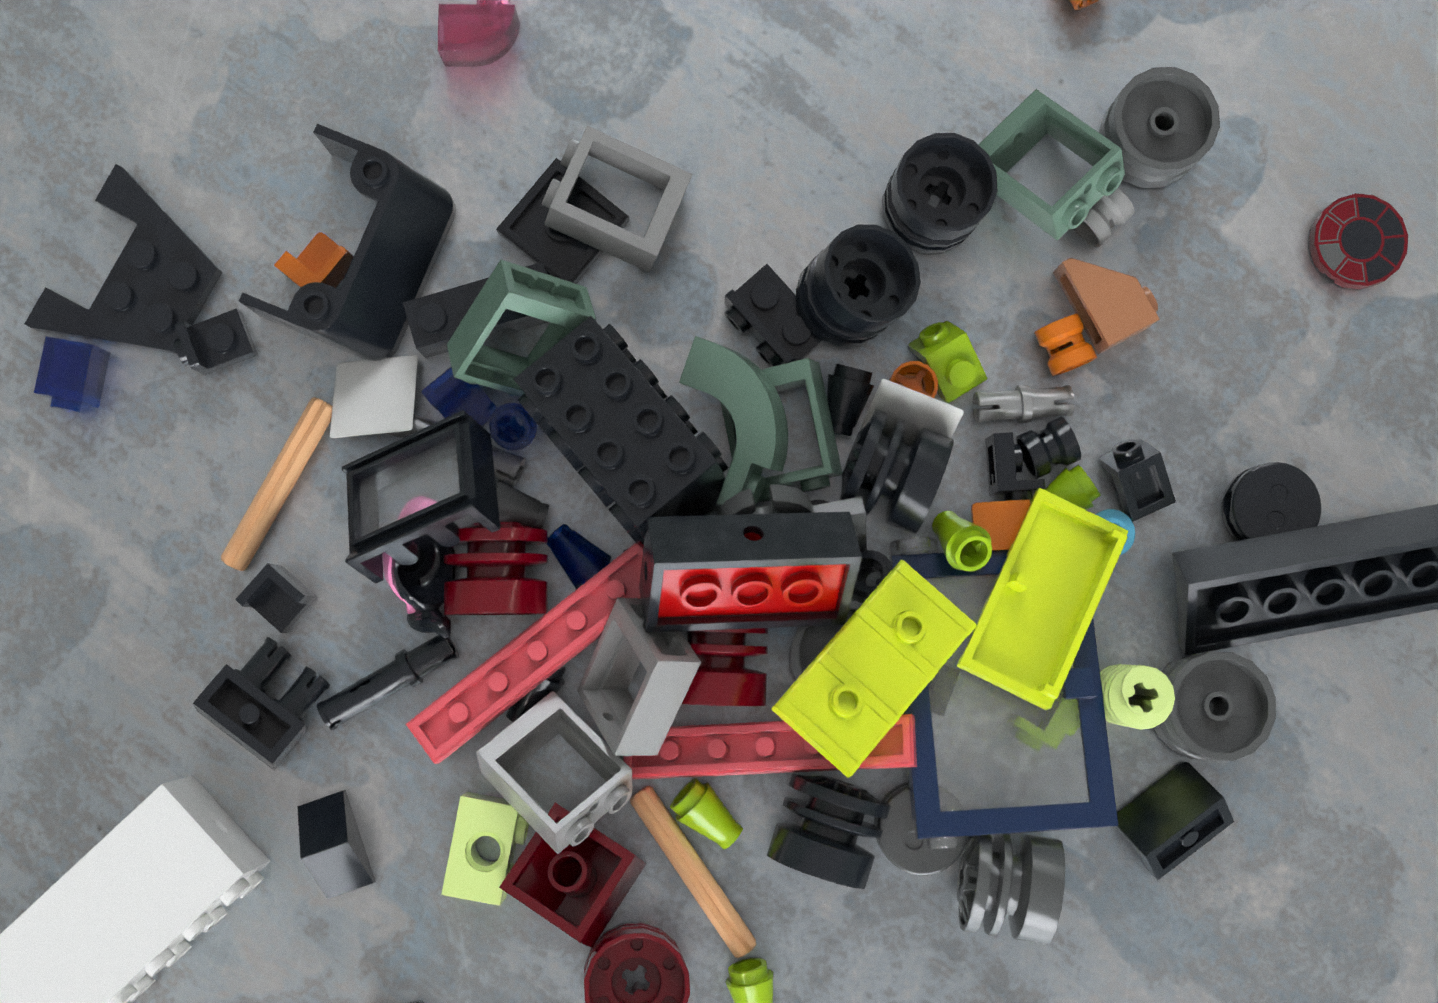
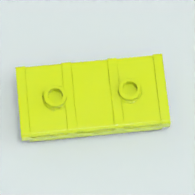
[957,488,1128,710]
[771,560,977,778]

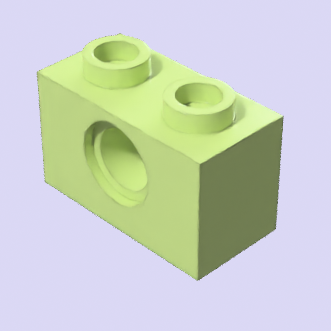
[441,792,529,906]

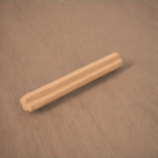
[221,397,333,571]
[630,786,756,958]

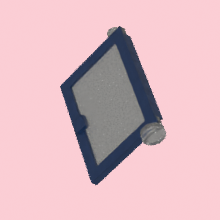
[889,537,1118,849]

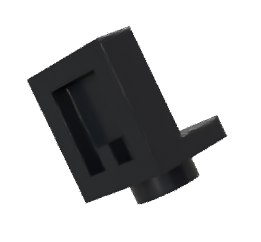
[174,308,258,376]
[985,432,1046,501]
[1099,439,1176,522]

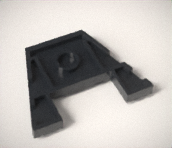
[24,164,222,354]

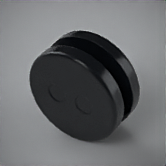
[1221,462,1321,541]

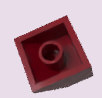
[499,802,646,948]

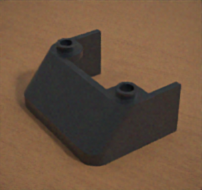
[239,124,456,361]

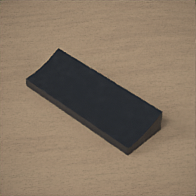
[1172,504,1438,656]

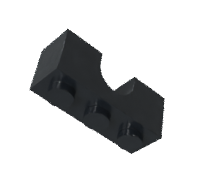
[403,262,549,358]

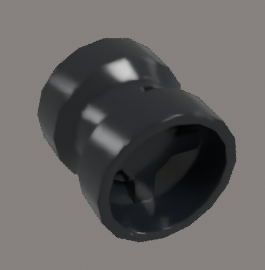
[1016,417,1081,479]

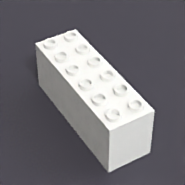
[0,776,270,1003]

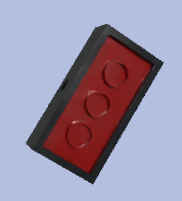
[639,512,862,633]

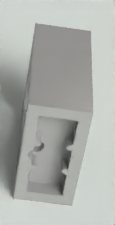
[542,126,693,272]
[577,597,701,756]
[476,691,633,854]

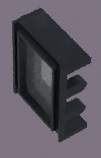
[342,410,500,584]

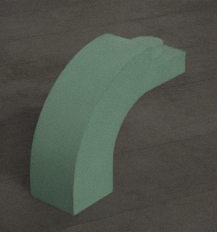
[679,336,788,505]

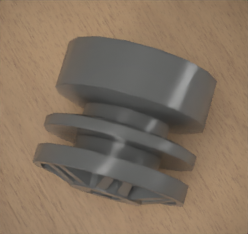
[957,834,1065,945]

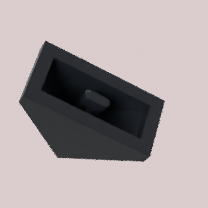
[297,790,376,899]

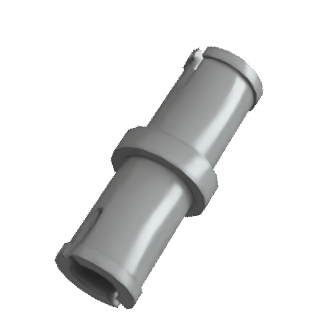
[973,385,1074,423]

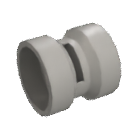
[1073,188,1135,247]

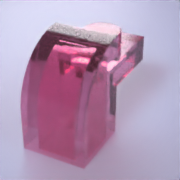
[438,0,520,67]

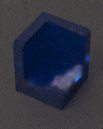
[421,367,501,427]

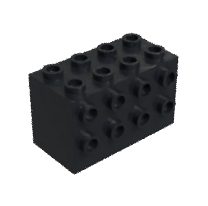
[513,316,729,544]

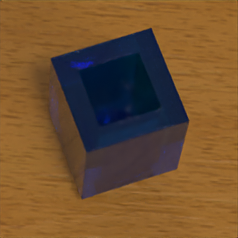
[34,336,110,413]

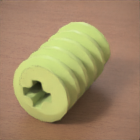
[1100,664,1175,730]

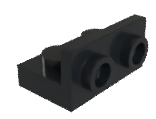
[724,264,824,367]

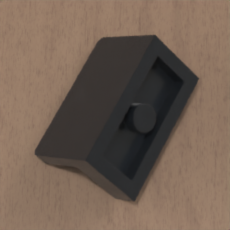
[1116,762,1234,880]

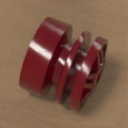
[444,522,548,615]
[682,628,768,706]
[584,922,690,1003]

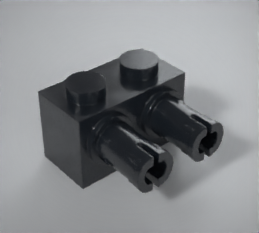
[193,637,330,770]

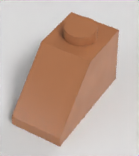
[1053,258,1160,354]

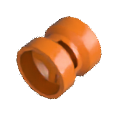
[1034,313,1097,376]
[889,361,938,398]

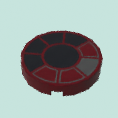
[1309,193,1408,289]

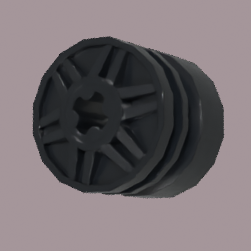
[882,133,998,253]
[796,224,921,347]
[839,409,954,534]
[767,773,891,889]

